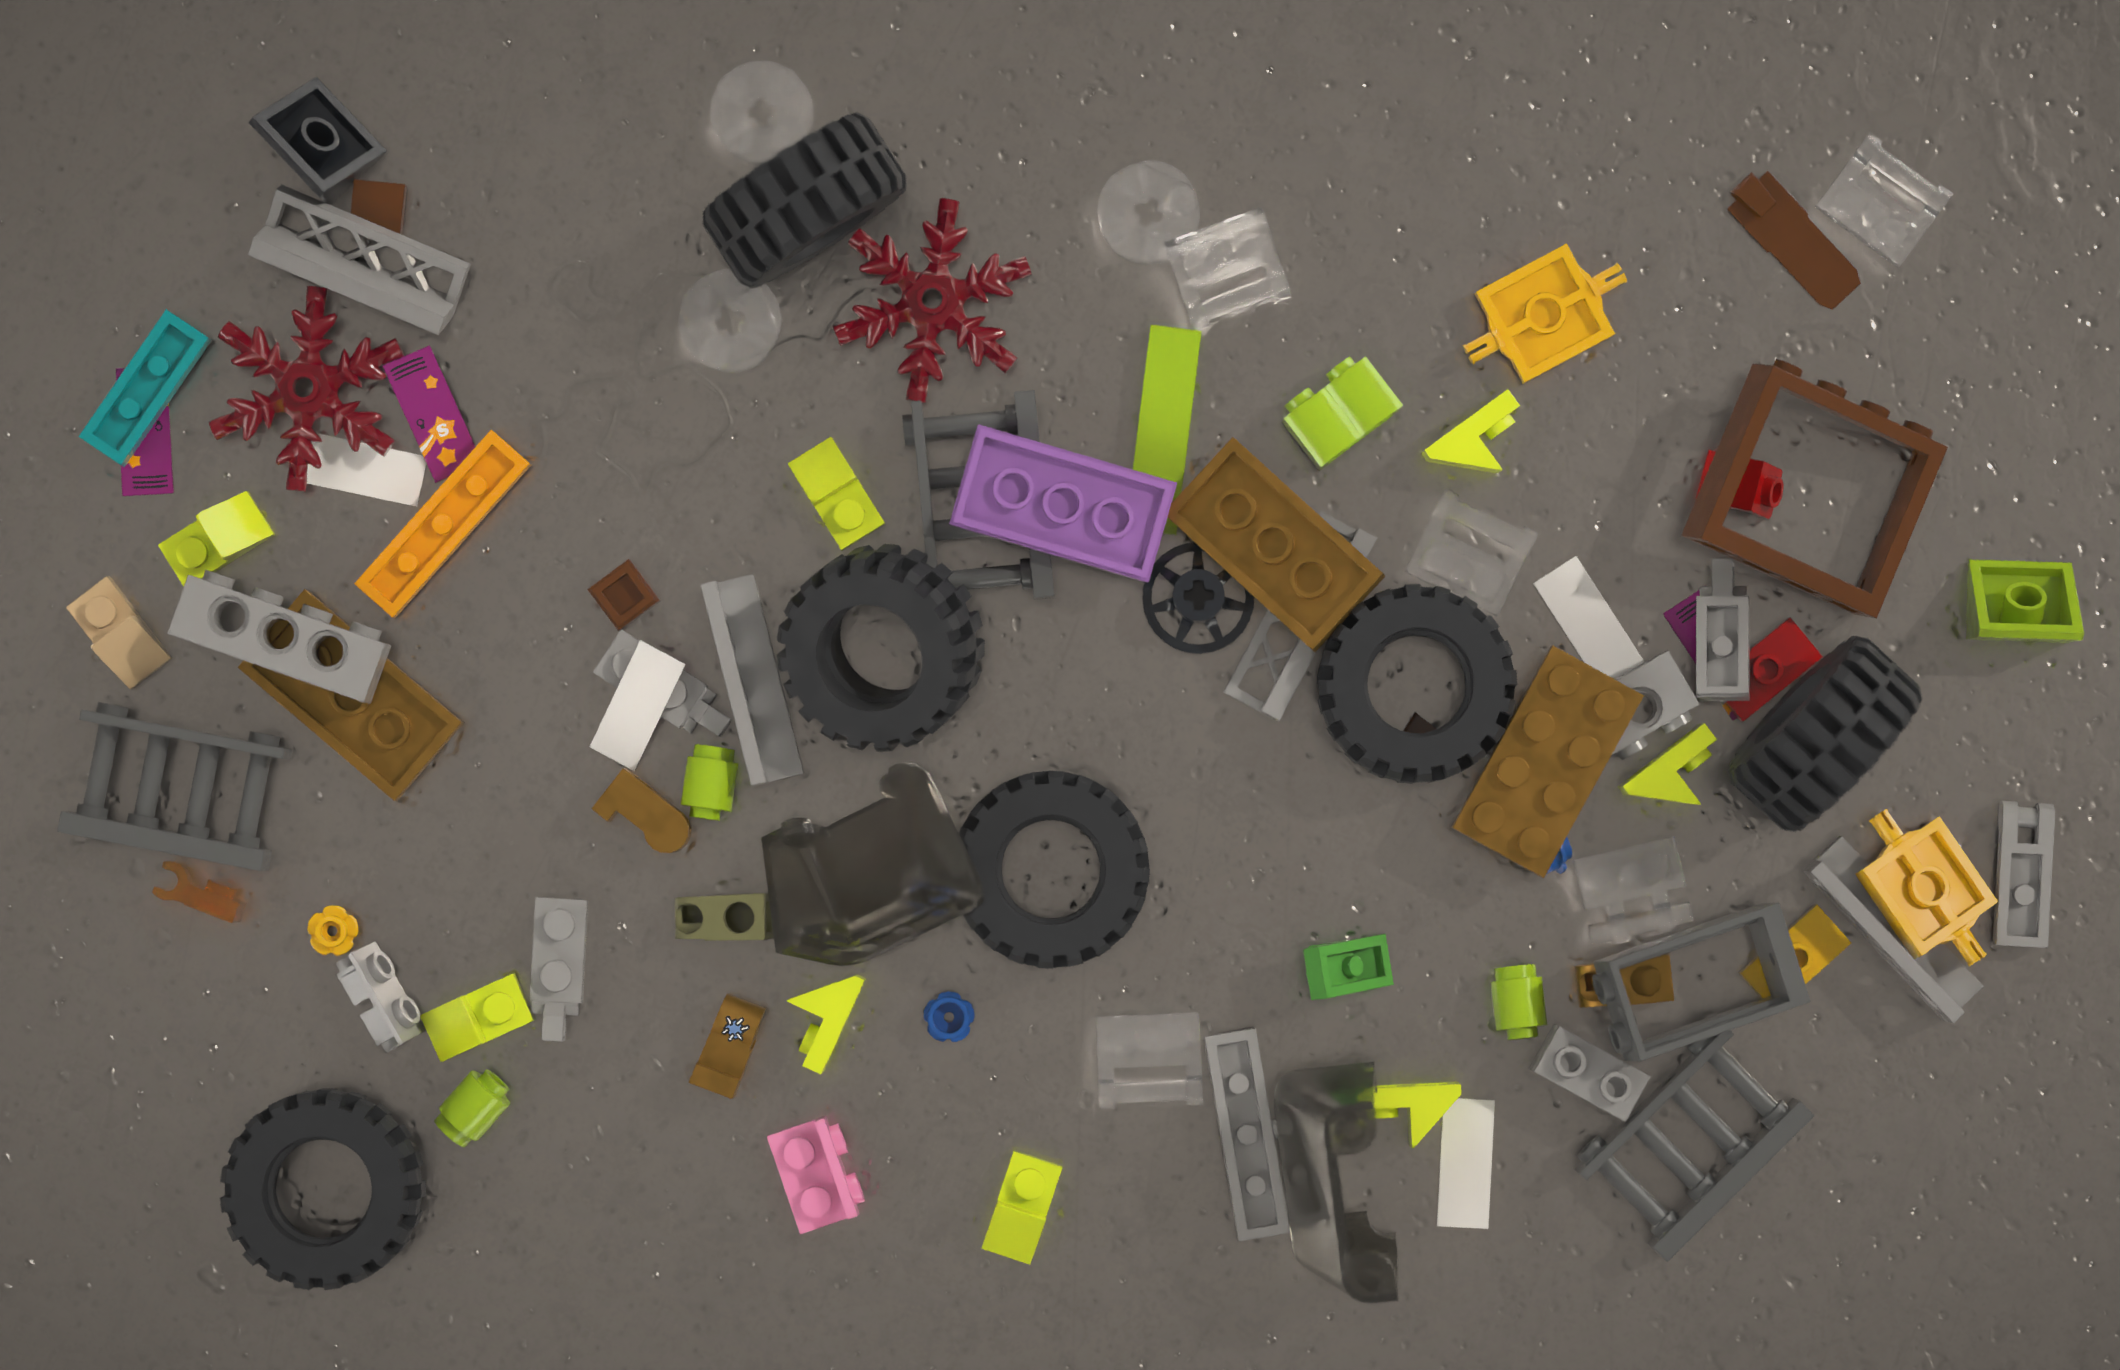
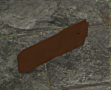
[1727,171,1861,310]

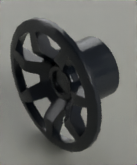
[1143,542,1255,654]

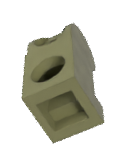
[675,892,774,941]

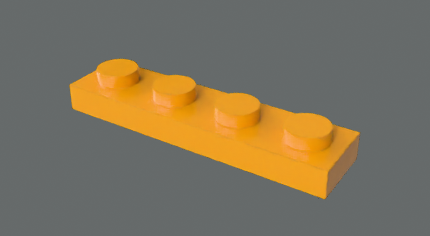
[354,430,531,618]

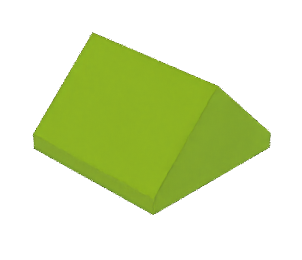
[1966,559,2084,643]

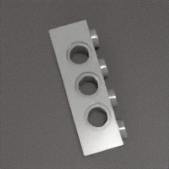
[167,570,391,704]
[1486,650,1699,771]

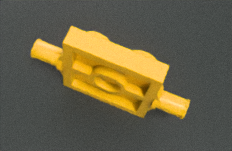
[1463,243,1627,384]
[1855,808,1998,967]

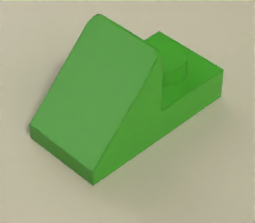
[1303,934,1394,1000]

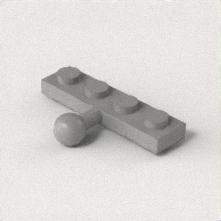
[1204,1028,1339,1242]

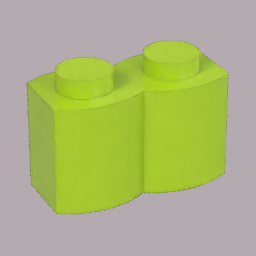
[1282,356,1403,471]

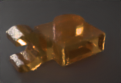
[152,861,247,923]

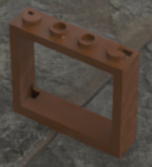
[1681,359,1948,619]

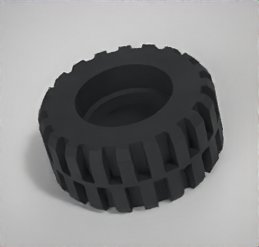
[703,112,907,288]
[776,544,985,752]
[1317,584,1518,784]
[1728,636,1922,832]
[952,771,1150,969]
[220,1088,426,1290]

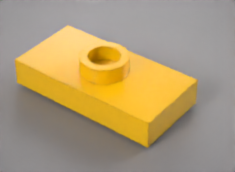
[1739,904,1852,999]

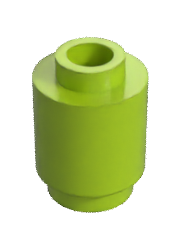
[680,744,738,821]
[1491,964,1548,1040]
[434,1069,510,1147]

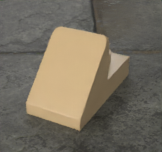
[66,576,172,689]

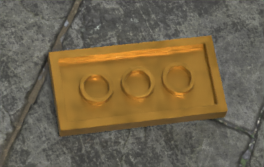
[1168,437,1385,652]
[237,589,463,801]
[1451,645,1644,878]

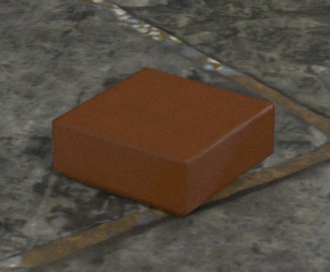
[349,179,407,235]
[587,559,661,631]

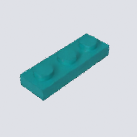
[78,309,212,467]

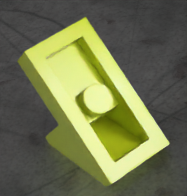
[1421,389,1520,473]
[787,437,885,551]
[158,491,275,586]
[1617,723,1717,805]
[420,973,536,1062]
[787,974,866,1074]
[1354,1081,1461,1149]
[981,1150,1063,1265]

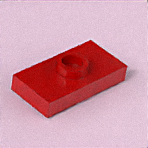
[1724,617,1823,722]

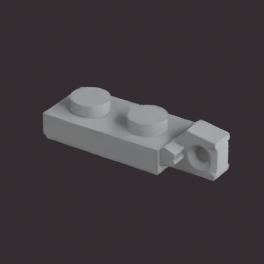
[1696,558,1750,701]
[593,629,732,737]
[529,897,588,1042]

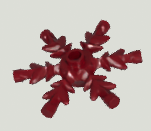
[833,198,1032,403]
[209,286,404,492]

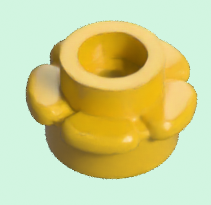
[307,905,359,956]

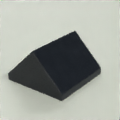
[249,77,387,205]

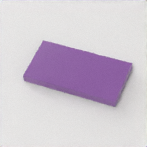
[949,424,1177,583]

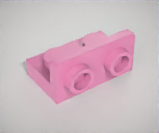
[767,1116,865,1234]

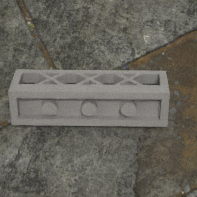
[248,184,471,335]
[1223,511,1377,722]
[700,574,804,786]
[1802,836,1984,1023]

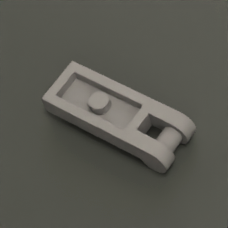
[1993,801,2055,948]

